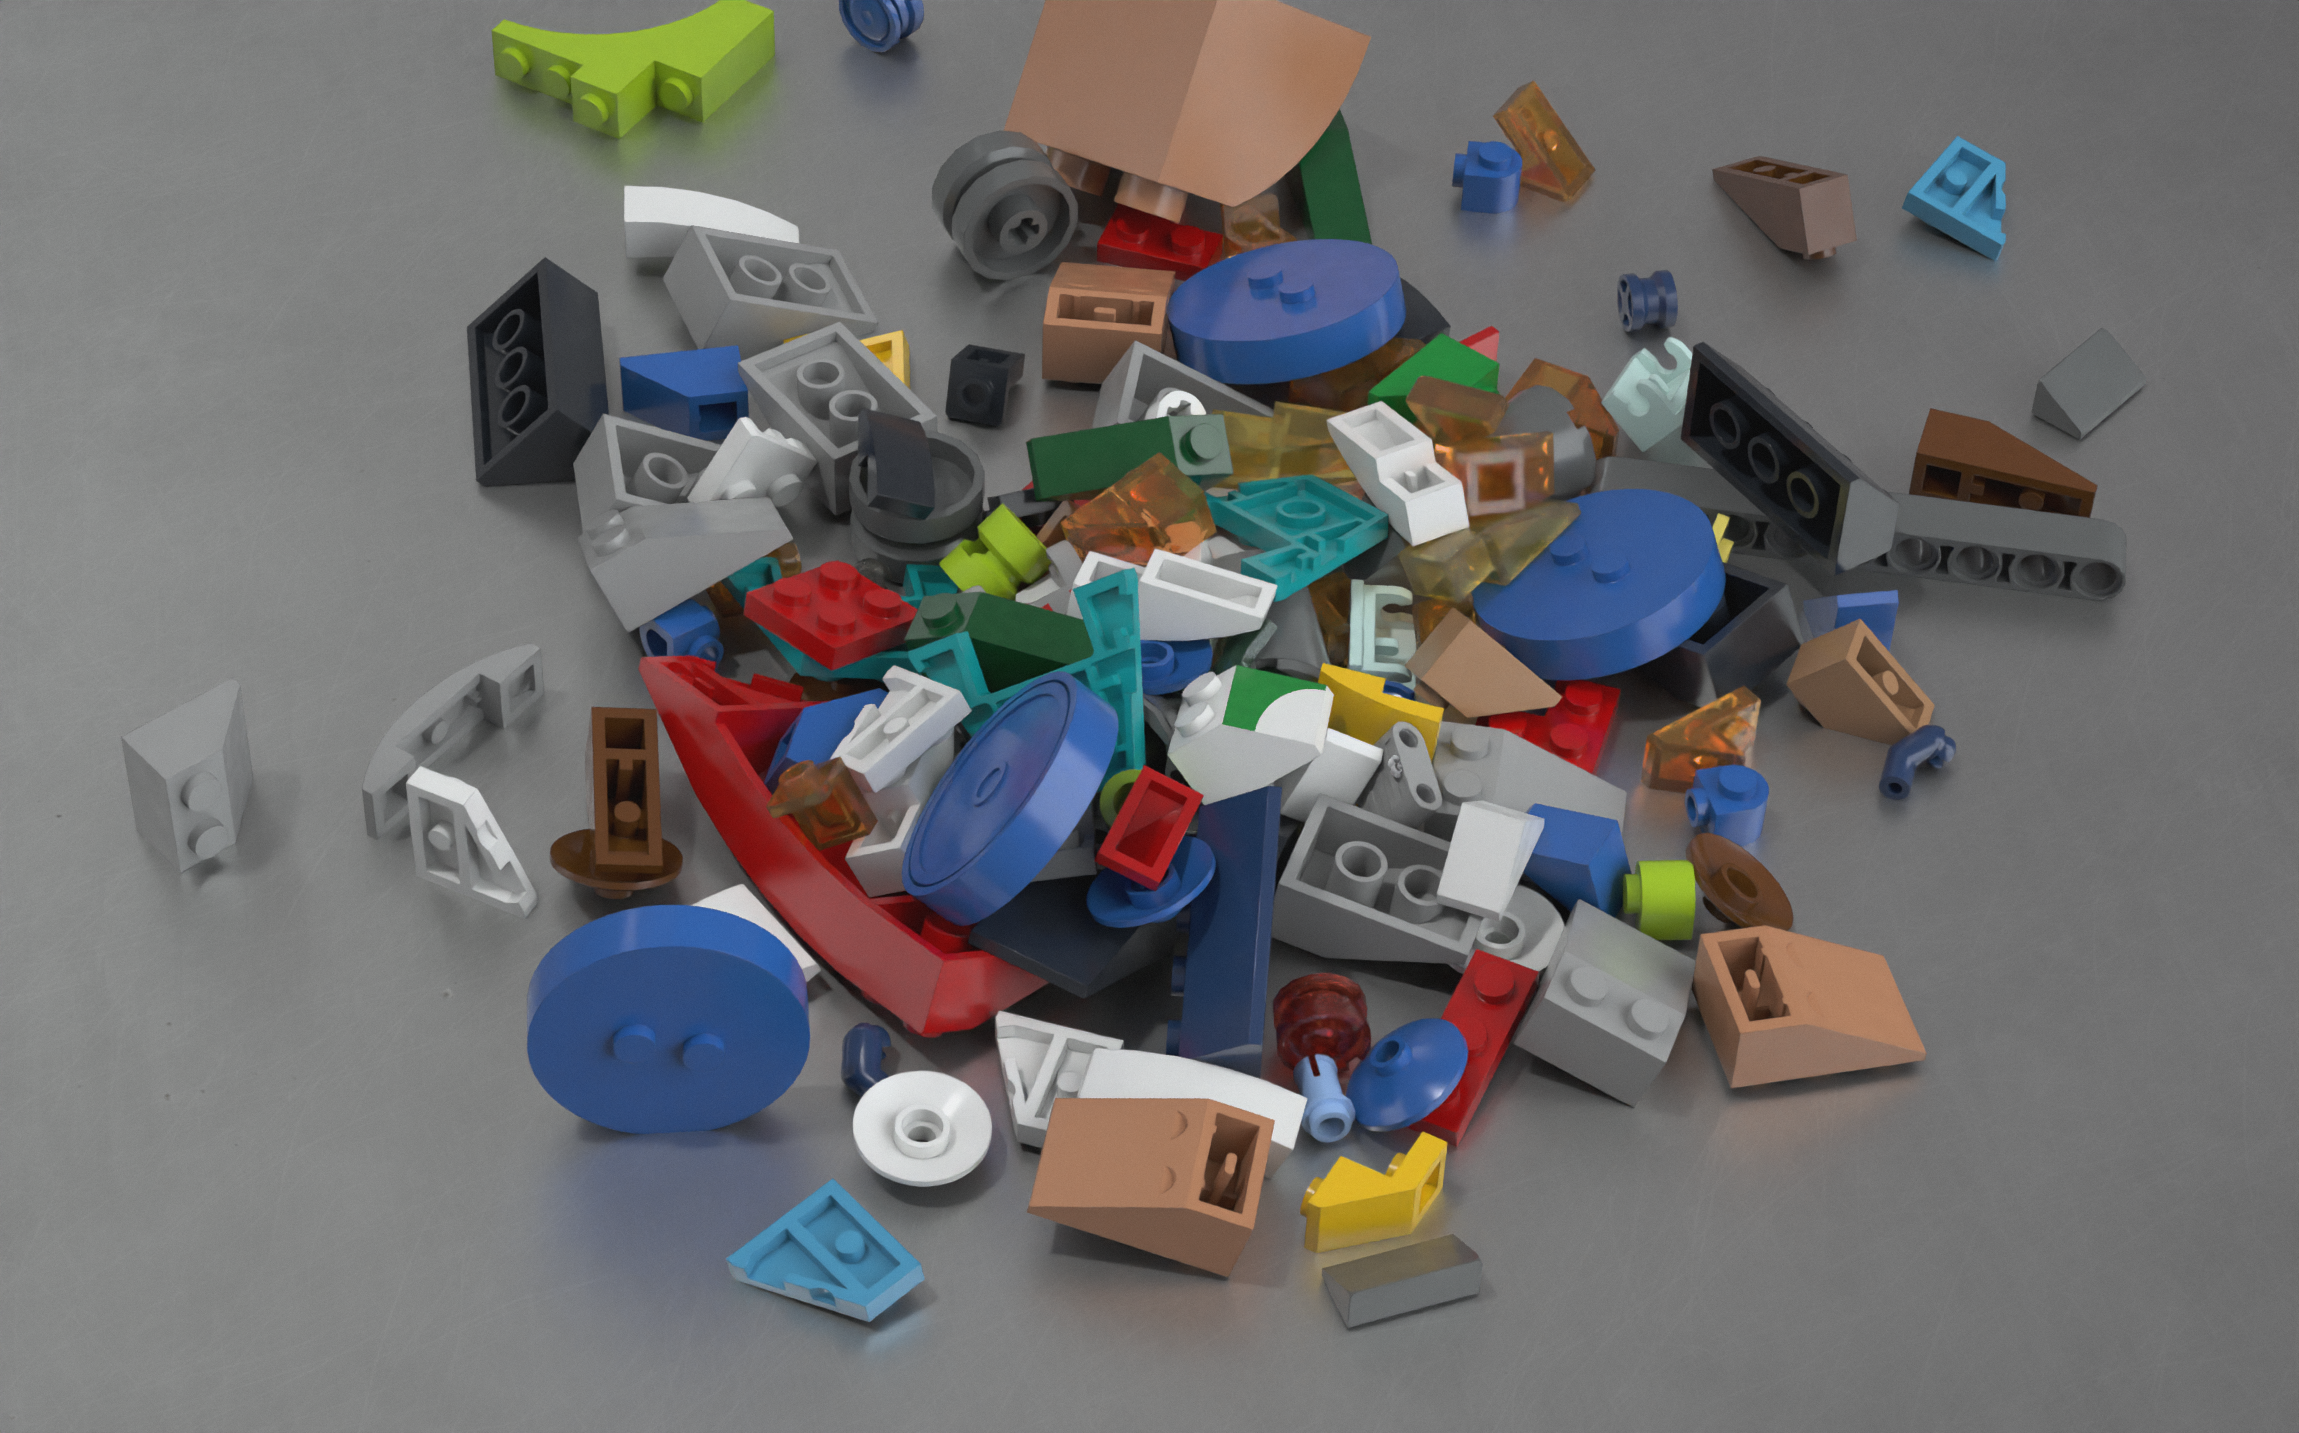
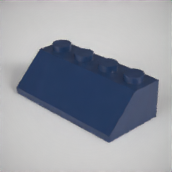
[1166,786,1282,1079]

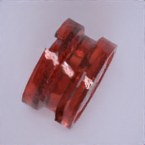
[1272,973,1371,1077]

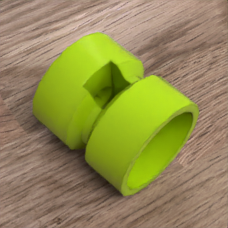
[939,503,1052,601]

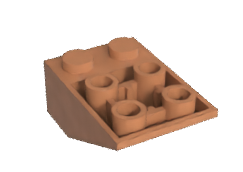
[1042,262,1175,384]
[1691,925,1927,1088]
[1027,1098,1275,1277]

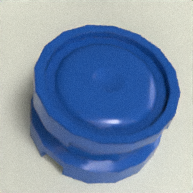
[839,0,924,52]

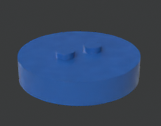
[1167,239,1406,384]
[1470,489,1726,680]
[902,671,1118,926]
[527,905,810,1134]

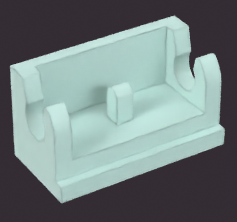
[1601,337,1692,452]
[1347,579,1417,700]

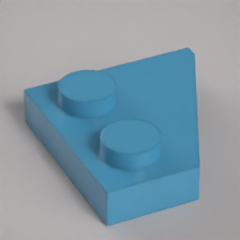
[1902,136,2006,261]
[726,1178,925,1322]

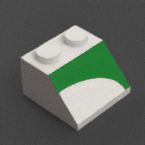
[1167,665,1334,805]

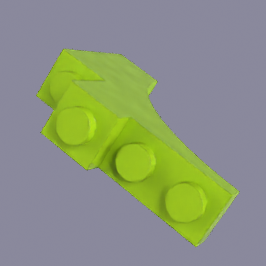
[491,0,775,139]

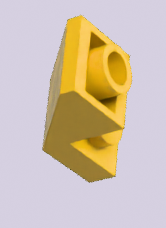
[1300,1132,1448,1253]

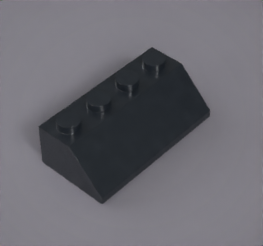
[467,257,609,487]
[1680,342,1900,576]

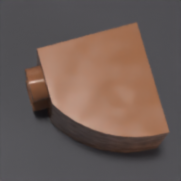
[1003,0,1371,223]

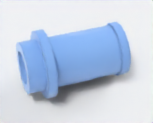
[1293,1054,1355,1143]

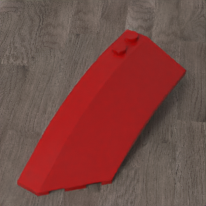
[638,655,1049,1038]

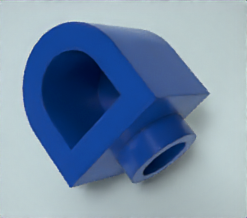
[1452,141,1522,214]
[640,598,724,669]
[1685,765,1769,847]

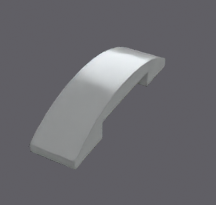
[362,643,544,840]

